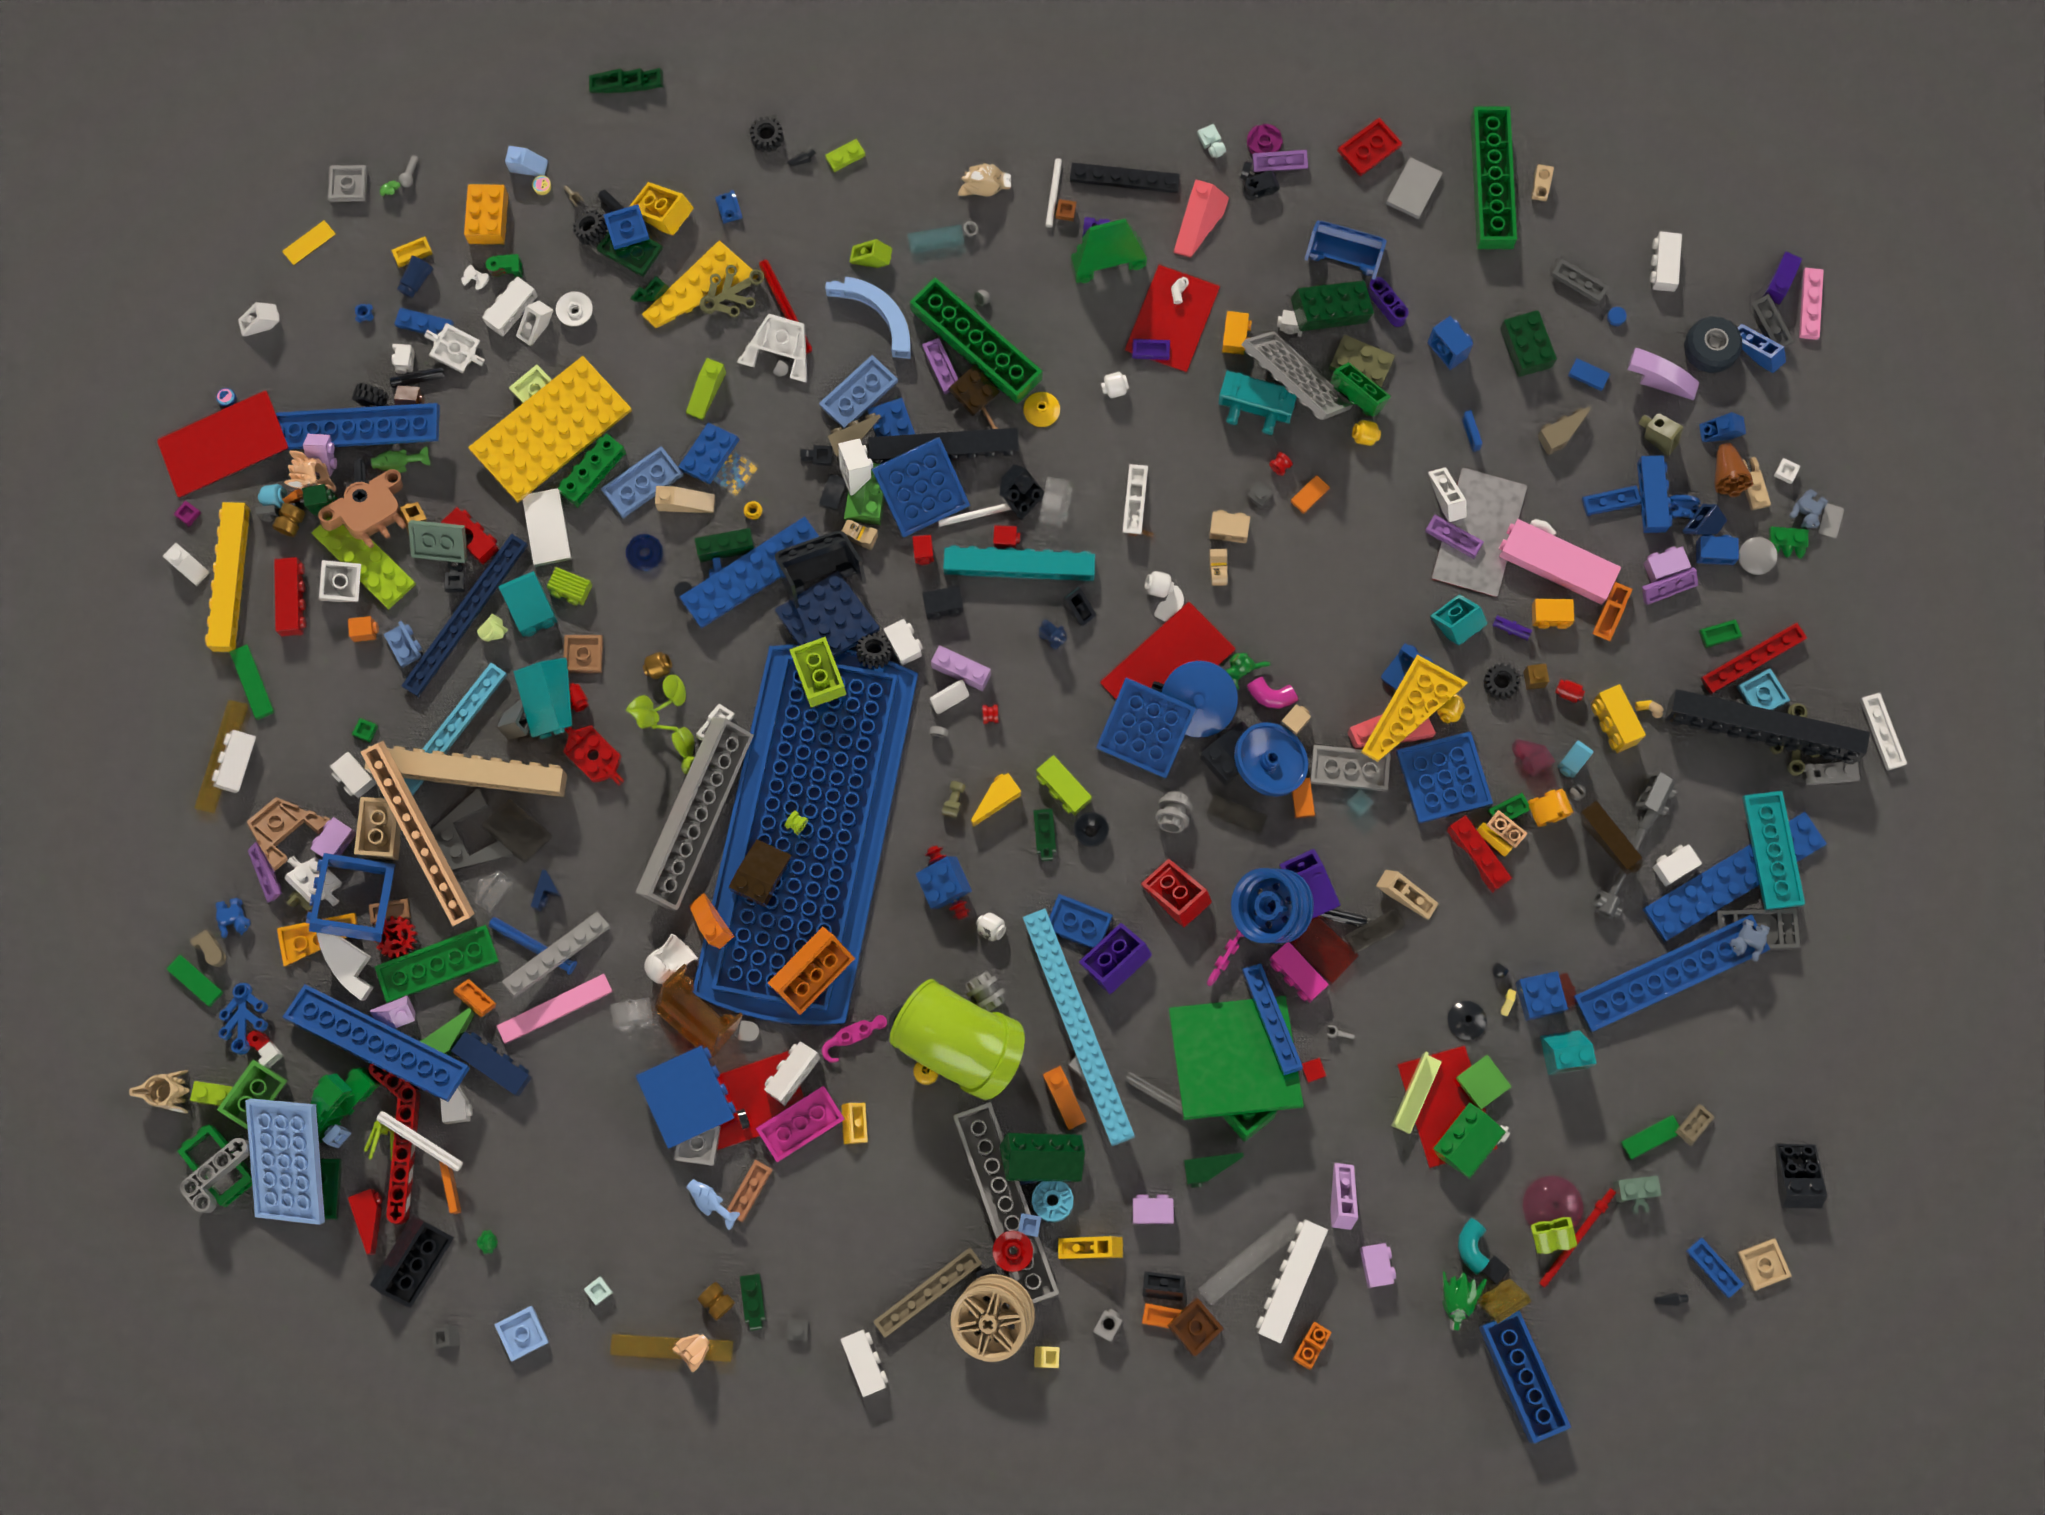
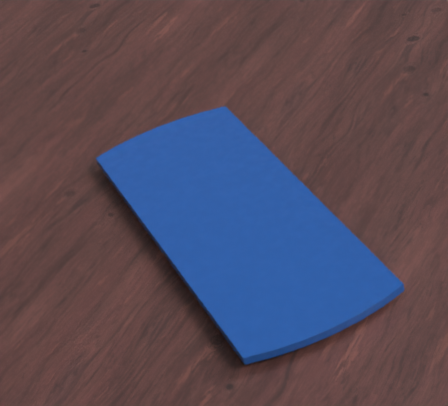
[692,645,918,1026]

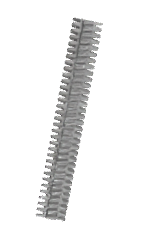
[1125,1072,1194,1121]

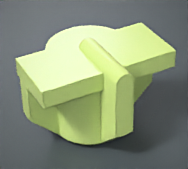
[477,614,508,642]

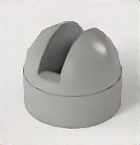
[962,221,978,237]
[974,290,990,306]
[773,360,788,376]
[1569,784,1586,801]

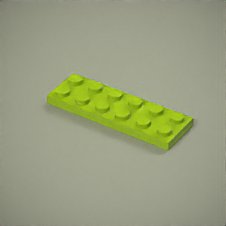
[312,517,416,610]

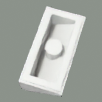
[930,680,969,714]

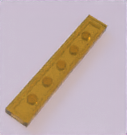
[194,700,249,814]
[610,1334,734,1362]

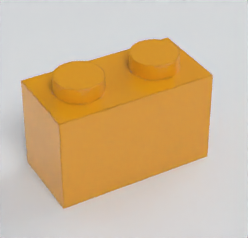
[1222,311,1252,355]
[1532,599,1574,629]

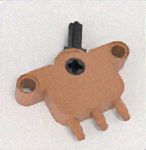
[318,458,407,548]

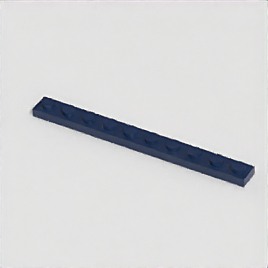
[401,534,528,698]

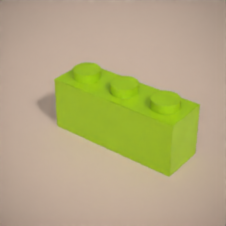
[1036,755,1092,816]

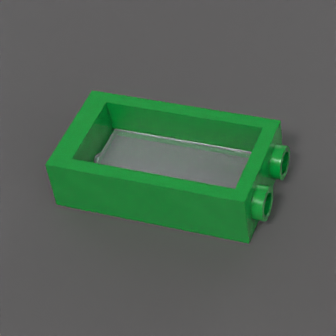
[177,1125,252,1207]

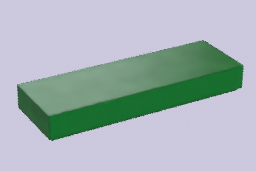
[166,954,224,1007]
[1620,1115,1679,1160]

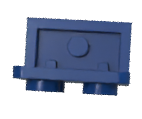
[1381,643,1434,690]

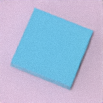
[1736,668,1790,710]

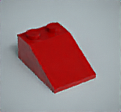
[1141,859,1212,928]

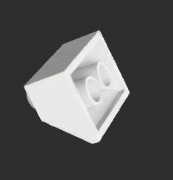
[764,1042,820,1106]

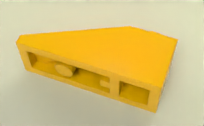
[971,773,1021,827]
[1058,1236,1123,1259]

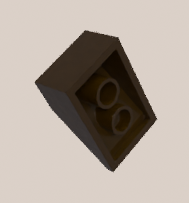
[729,839,792,908]

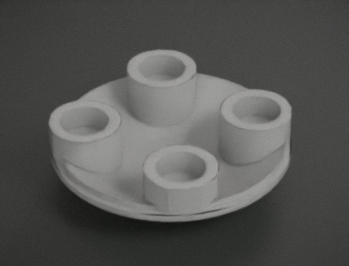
[1739,537,1777,575]

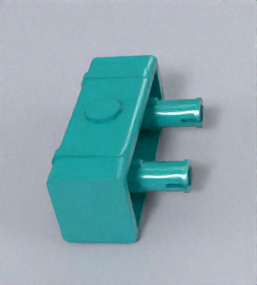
[1218,371,1297,435]

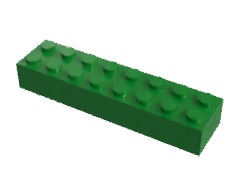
[1470,106,1517,249]
[910,277,1043,404]

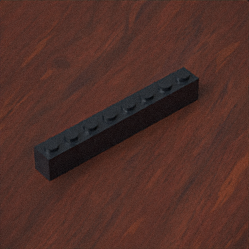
[868,428,1019,464]

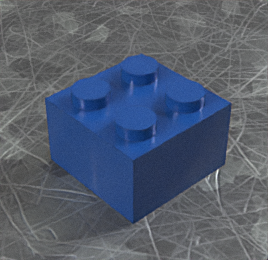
[1427,316,1474,370]
[1515,971,1568,1021]

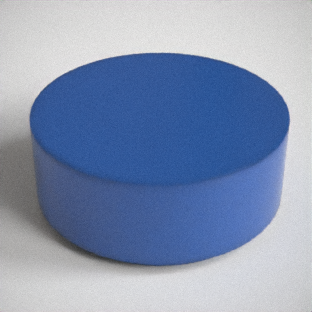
[1607,307,1627,326]

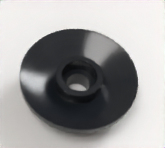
[1447,1001,1487,1040]

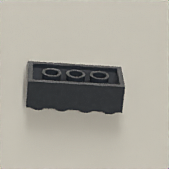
[370,1214,454,1308]

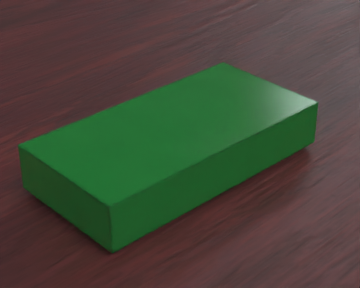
[1699,619,1743,649]

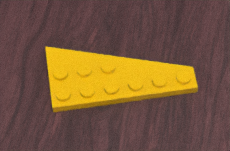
[642,240,759,328]

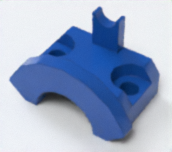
[715,190,743,224]
[1669,495,1701,519]

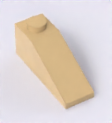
[655,486,715,513]
[1376,870,1439,920]

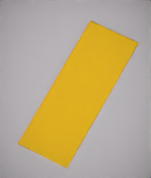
[282,220,336,265]

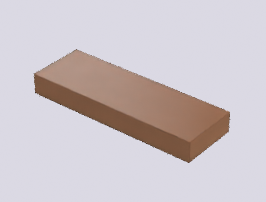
[727,1160,773,1223]

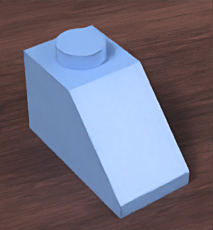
[505,146,548,177]

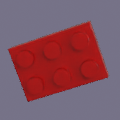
[1337,117,1403,177]

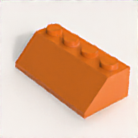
[768,927,855,1015]

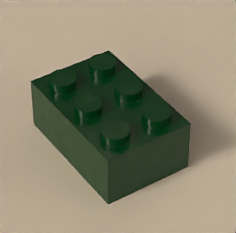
[1500,310,1557,378]

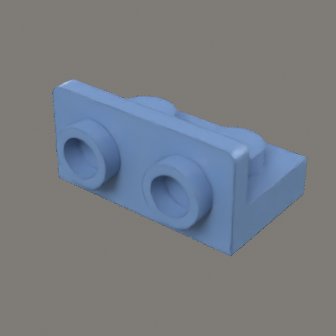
[384,621,422,668]

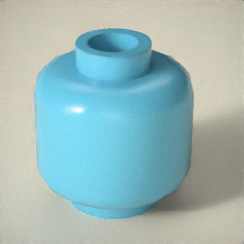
[258,484,288,509]

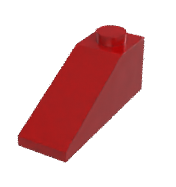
[348,1188,382,1255]

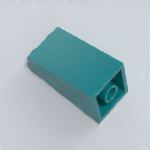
[513,657,572,739]

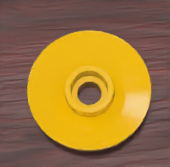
[1023,392,1060,427]

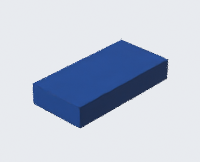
[1568,358,1610,391]
[1462,410,1483,452]

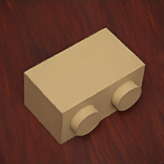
[1209,510,1250,543]

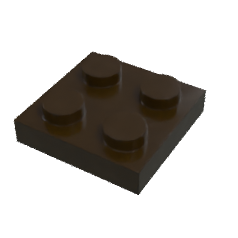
[948,365,1000,416]

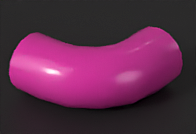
[1247,677,1298,709]

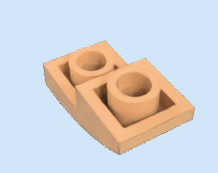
[1486,810,1528,848]

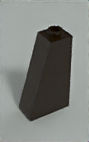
[1581,800,1643,875]

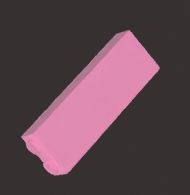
[1499,519,1621,605]

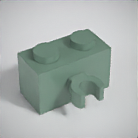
[1613,1176,1662,1214]

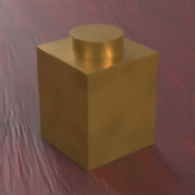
[1523,663,1550,690]

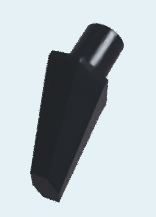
[787,148,816,166]
[1654,1292,1689,1306]

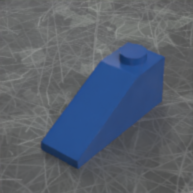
[1738,324,1786,373]

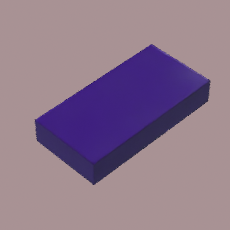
[1132,339,1170,360]

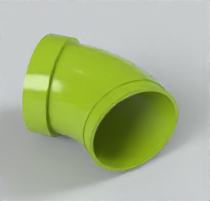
[889,979,1025,1100]

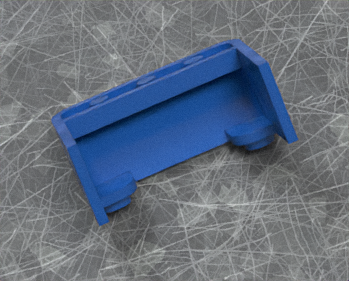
[1304,221,1387,279]

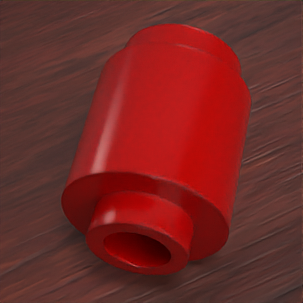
[1555,679,1585,703]
[569,683,589,712]

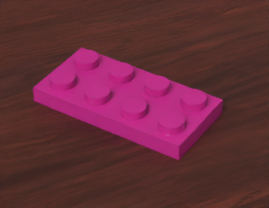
[756,1086,845,1162]

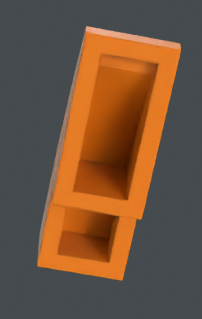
[1592,582,1633,641]

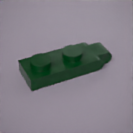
[1033,809,1056,861]
[739,1273,766,1331]

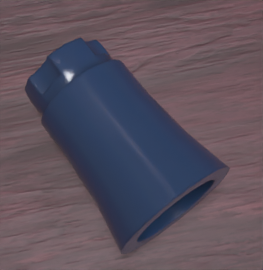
[397,256,434,298]

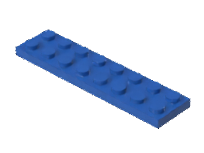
[680,516,819,629]

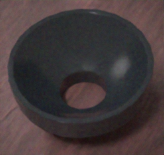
[1074,812,1109,847]

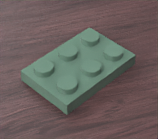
[408,520,468,563]

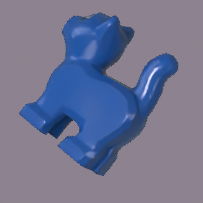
[216,898,251,938]

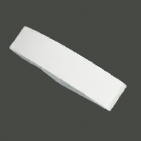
[316,932,374,1000]

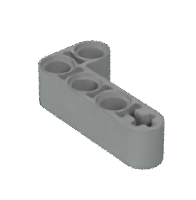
[180,1138,250,1213]

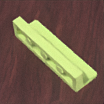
[1391,1052,1442,1134]

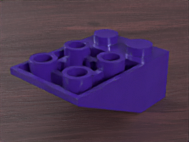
[1279,849,1341,919]

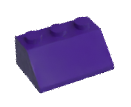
[1079,923,1152,995]

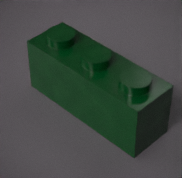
[694,528,755,563]

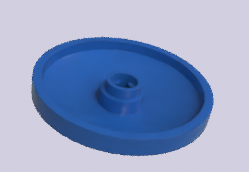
[1162,661,1238,737]
[1234,722,1308,797]

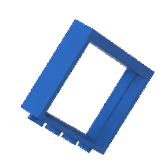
[306,853,395,942]

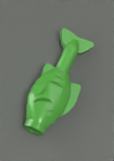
[371,447,431,473]

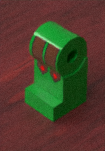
[486,254,523,278]

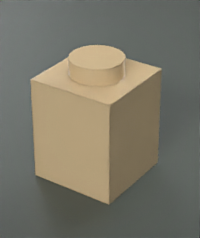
[1280,704,1311,736]

